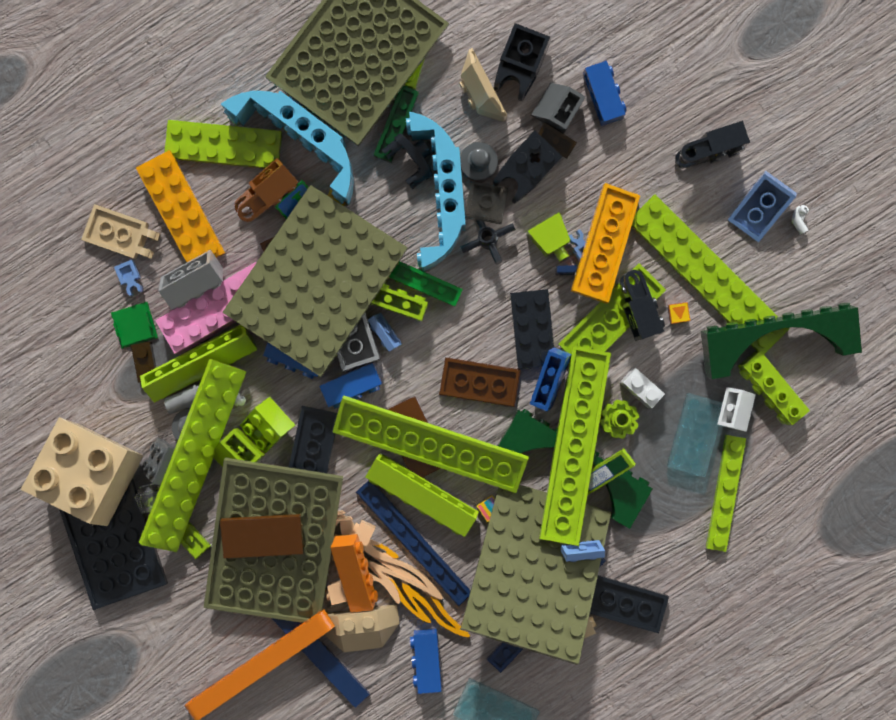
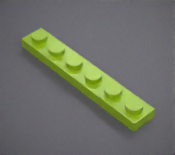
[706,435,746,552]

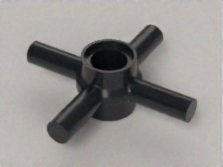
[460,212,516,265]

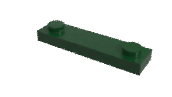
[374,86,419,164]

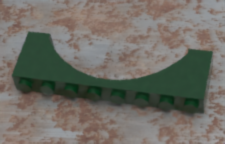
[701,303,862,379]
[497,409,653,529]

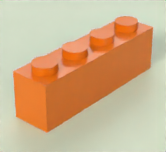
[330,534,378,612]

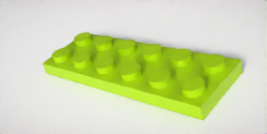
[164,120,282,169]
[558,263,666,354]

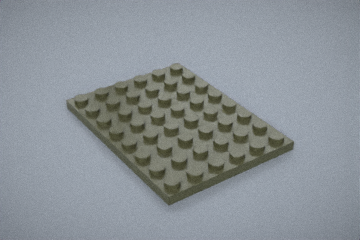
[265,0,449,147]
[223,185,408,377]
[203,458,343,623]
[460,484,611,665]

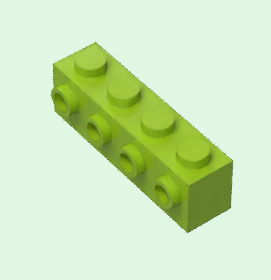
[371,284,428,322]
[738,351,810,425]

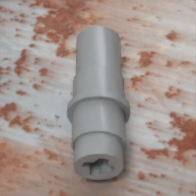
[164,383,200,414]

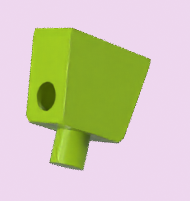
[526,212,570,262]

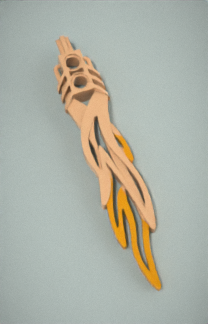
[333,510,470,637]

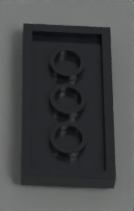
[510,289,554,369]
[289,405,338,474]
[590,575,669,634]

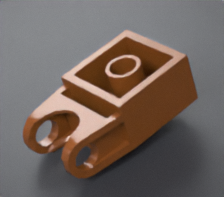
[234,158,298,222]

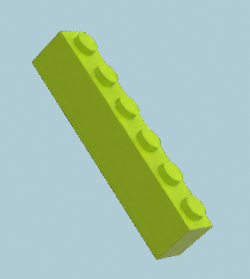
[140,325,257,403]
[365,453,479,537]

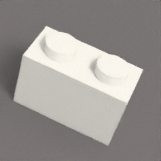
[620,368,665,408]
[718,387,755,432]

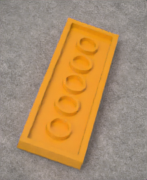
[136,150,226,262]
[571,183,640,304]

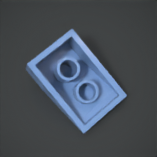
[728,170,797,242]

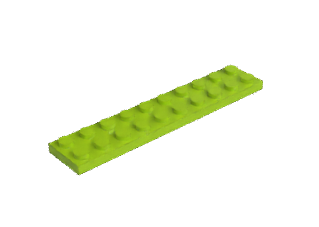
[632,194,790,354]
[539,346,611,546]
[139,359,246,552]
[333,396,529,493]

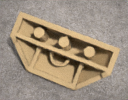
[459,48,507,122]
[324,604,400,652]

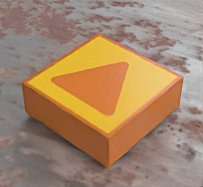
[667,302,691,324]

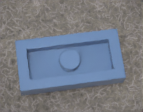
[368,313,402,352]
[561,540,605,562]

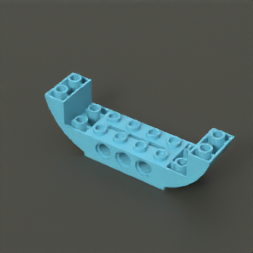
[221,91,354,205]
[406,112,466,272]

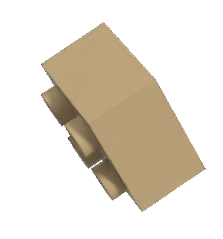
[20,417,144,526]

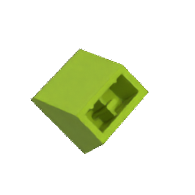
[240,397,295,453]
[214,428,265,467]

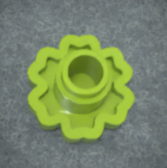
[600,400,639,439]

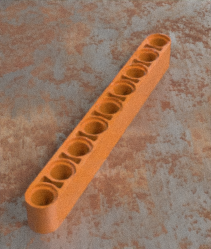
[184,609,335,720]

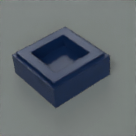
[555,265,577,276]

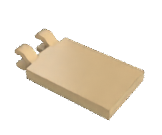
[81,204,161,259]

